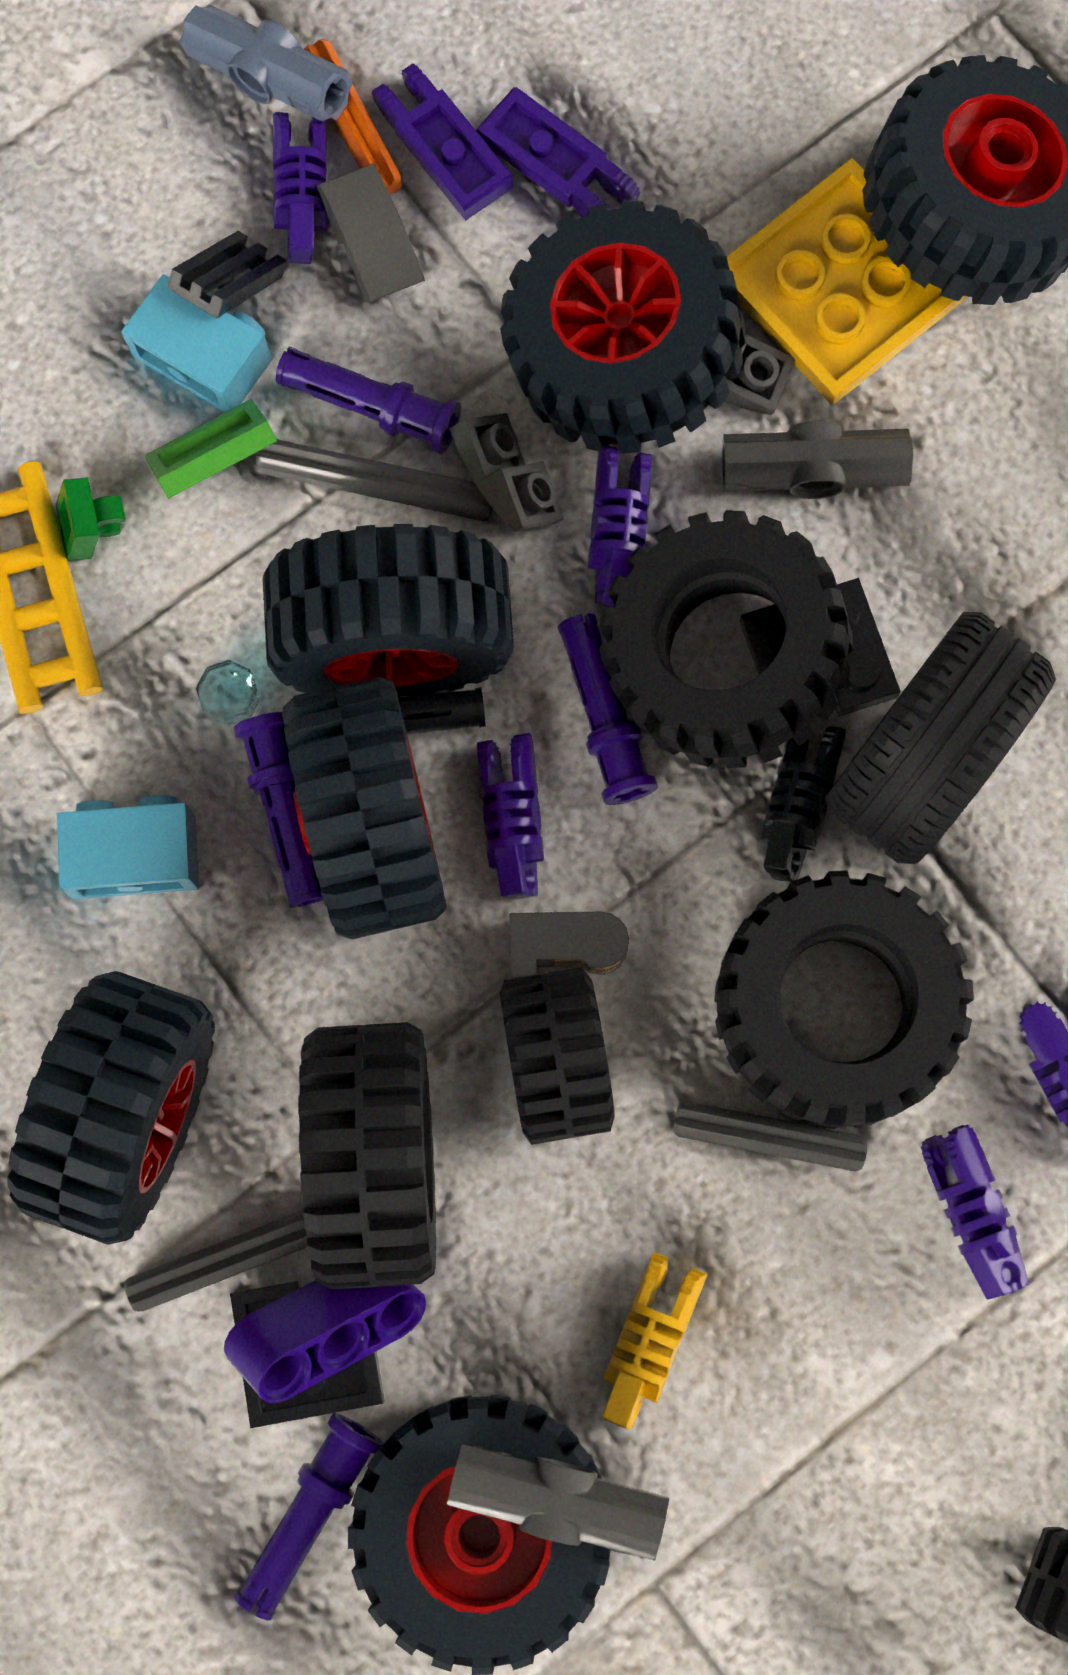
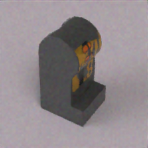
[509,911,629,979]

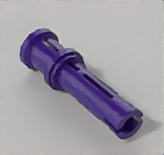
[276,347,461,454]
[558,613,658,805]
[233,712,323,908]
[234,1413,384,1621]

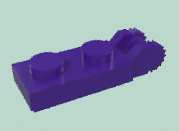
[371,63,513,221]
[476,87,641,217]

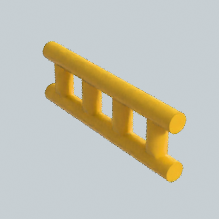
[0,461,103,714]

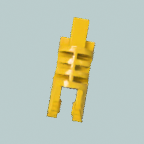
[602,1251,708,1429]

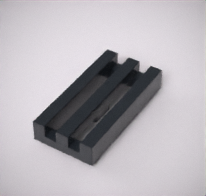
[167,231,287,318]

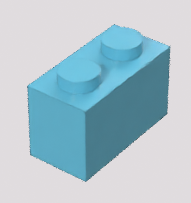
[121,274,272,413]
[57,795,199,900]

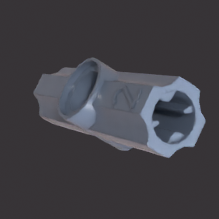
[180,4,353,122]

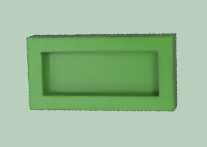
[144,399,277,499]

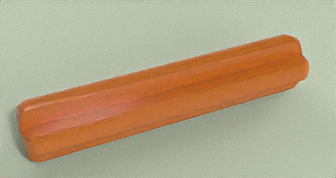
[304,39,402,194]

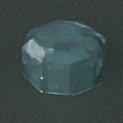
[195,660,261,726]

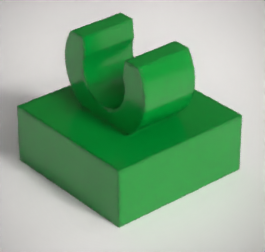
[56,477,125,561]

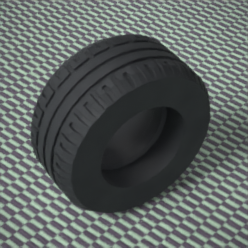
[825,612,1056,864]

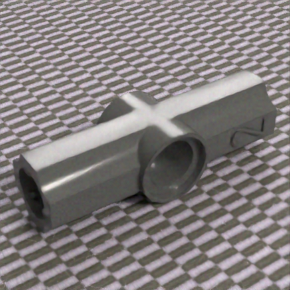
[722,420,913,499]
[447,1442,669,1561]

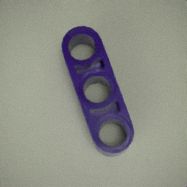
[224,1280,426,1403]

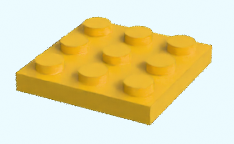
[727,158,968,406]

